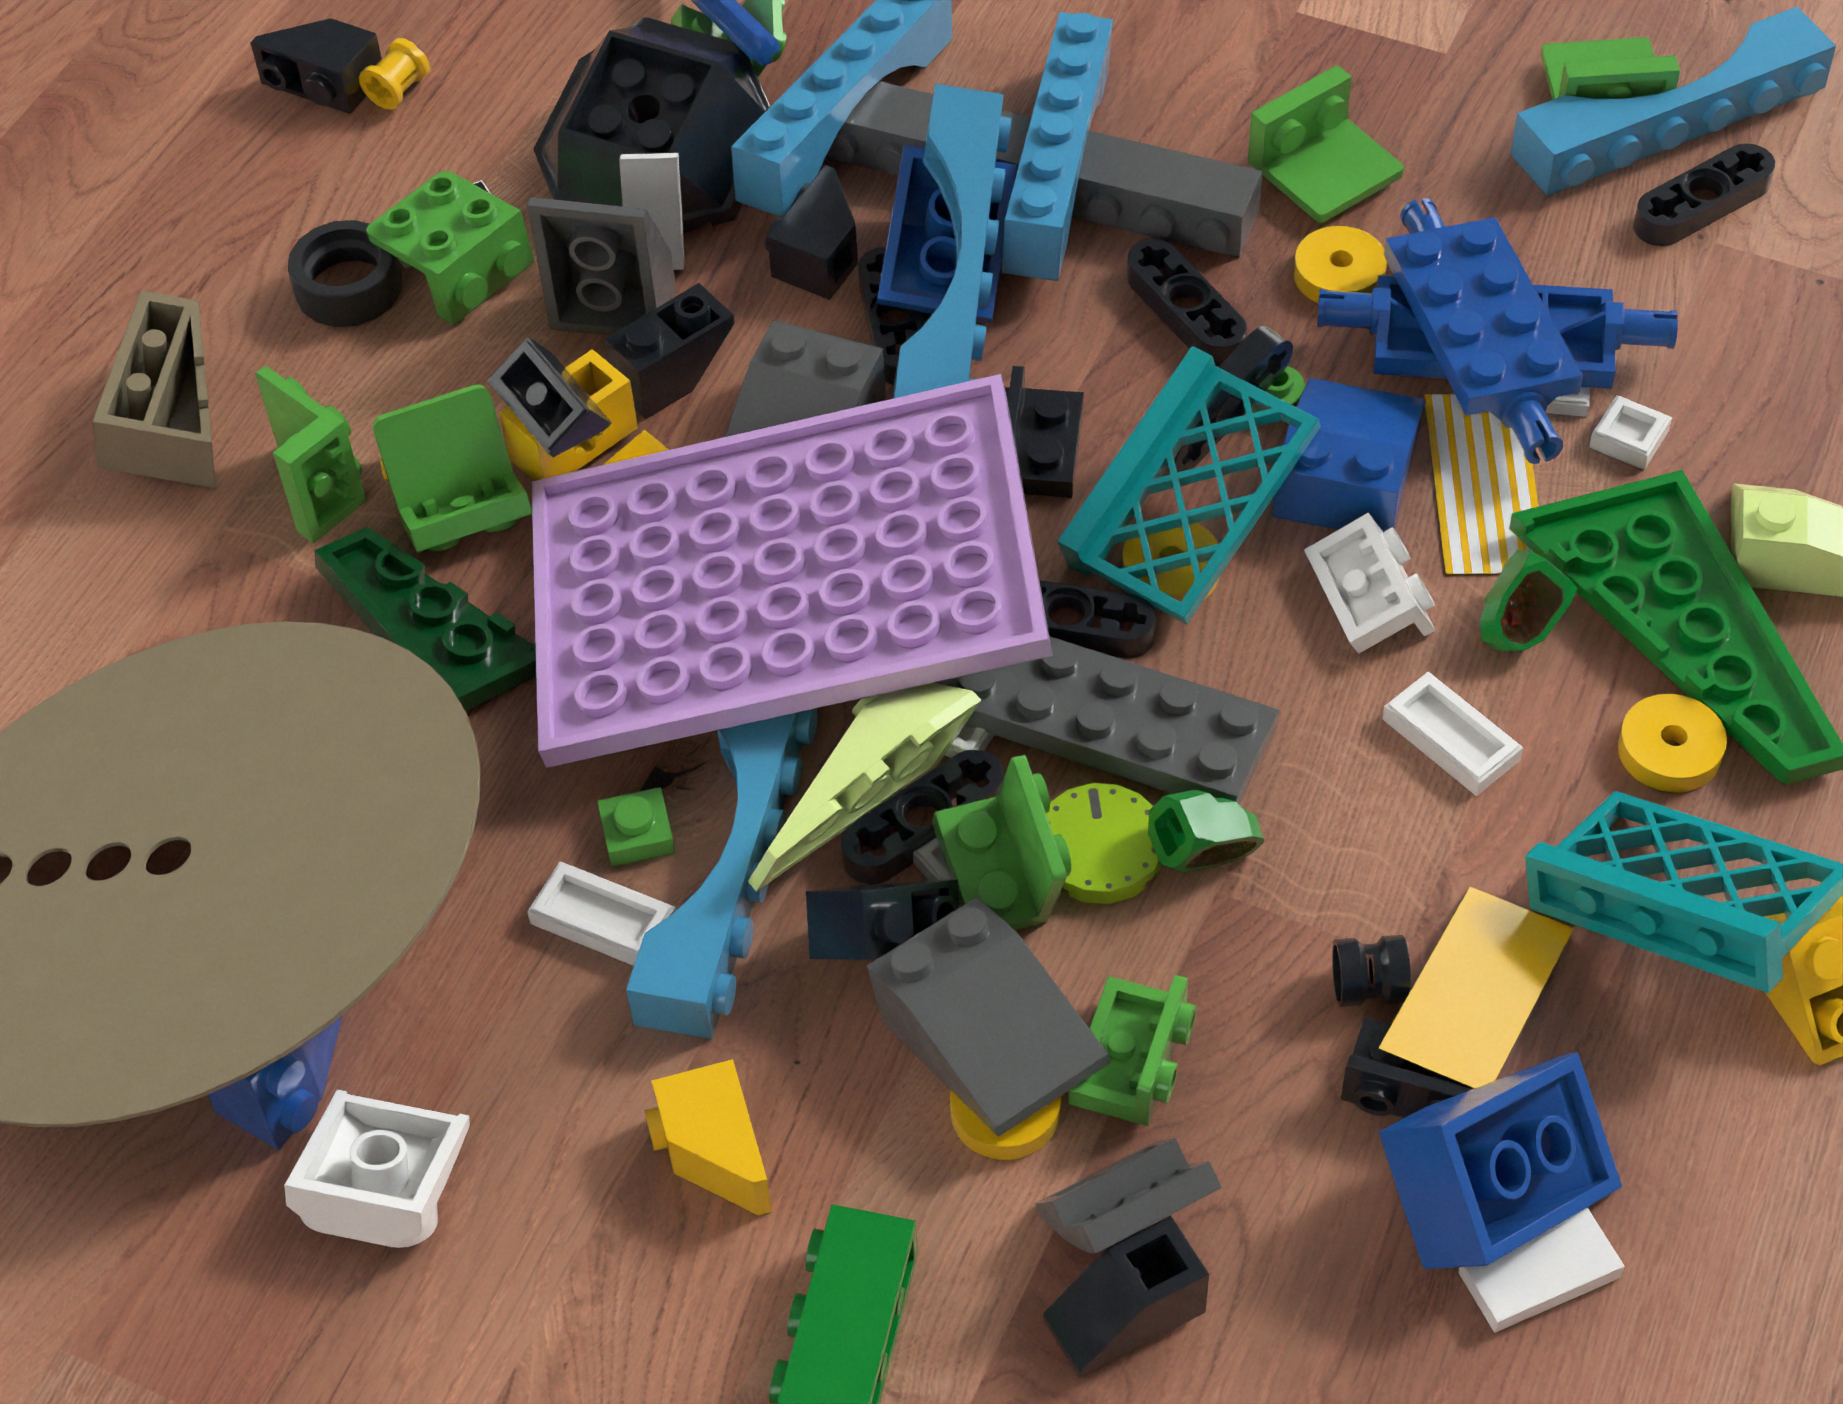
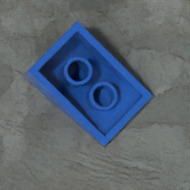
[876,145,1017,324]
[1272,378,1426,532]
[208,1015,343,1150]
[1378,1052,1622,1269]

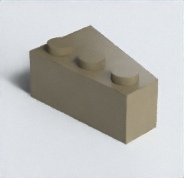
[92,290,216,489]

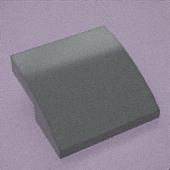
[1035,1138,1222,1253]

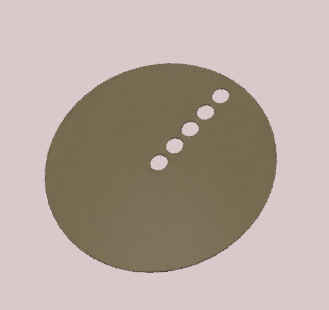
[0,622,481,1127]

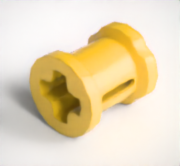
[359,38,430,110]

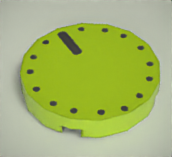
[1046,783,1163,904]

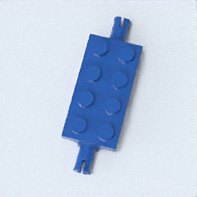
[1384,198,1583,464]
[1317,275,1678,389]

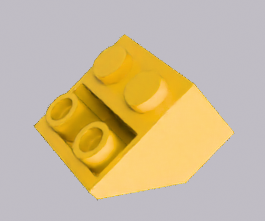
[1763,895,1843,1065]

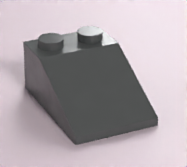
[527,197,676,335]
[725,320,886,437]
[867,897,1110,1137]

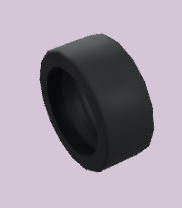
[288,220,402,327]

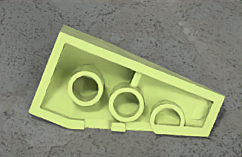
[1730,483,1843,597]
[748,683,981,891]

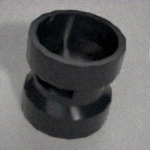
[1332,935,1411,1007]

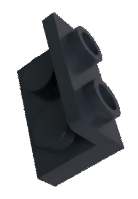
[1005,366,1084,498]
[1341,1017,1474,1118]

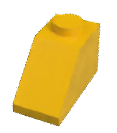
[644,1059,772,1216]

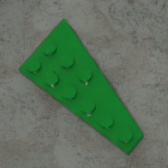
[1509,470,1843,786]

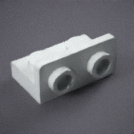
[1304,512,1436,654]

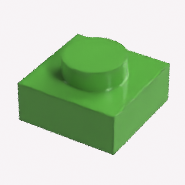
[597,787,675,867]

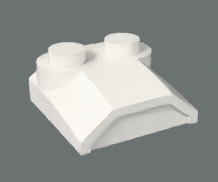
[284,1090,470,1248]

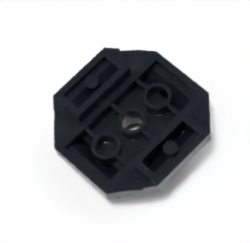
[533,17,770,233]

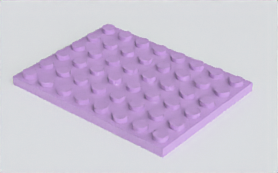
[532,374,1053,768]

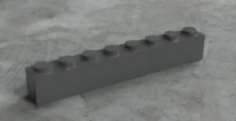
[825,81,1262,258]

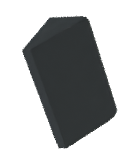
[487,337,612,457]

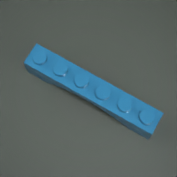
[731,0,952,218]
[1510,7,1836,196]
[1001,12,1113,281]
[892,84,1011,399]
[626,708,818,1039]

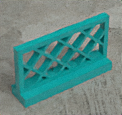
[1057,346,1321,625]
[1525,791,1843,993]

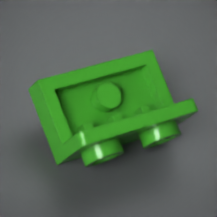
[1068,975,1197,1126]

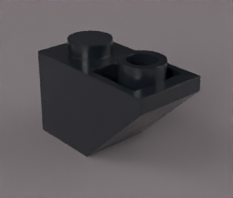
[250,18,382,114]
[765,165,858,300]
[604,283,735,419]
[806,880,959,960]
[1043,1215,1209,1379]

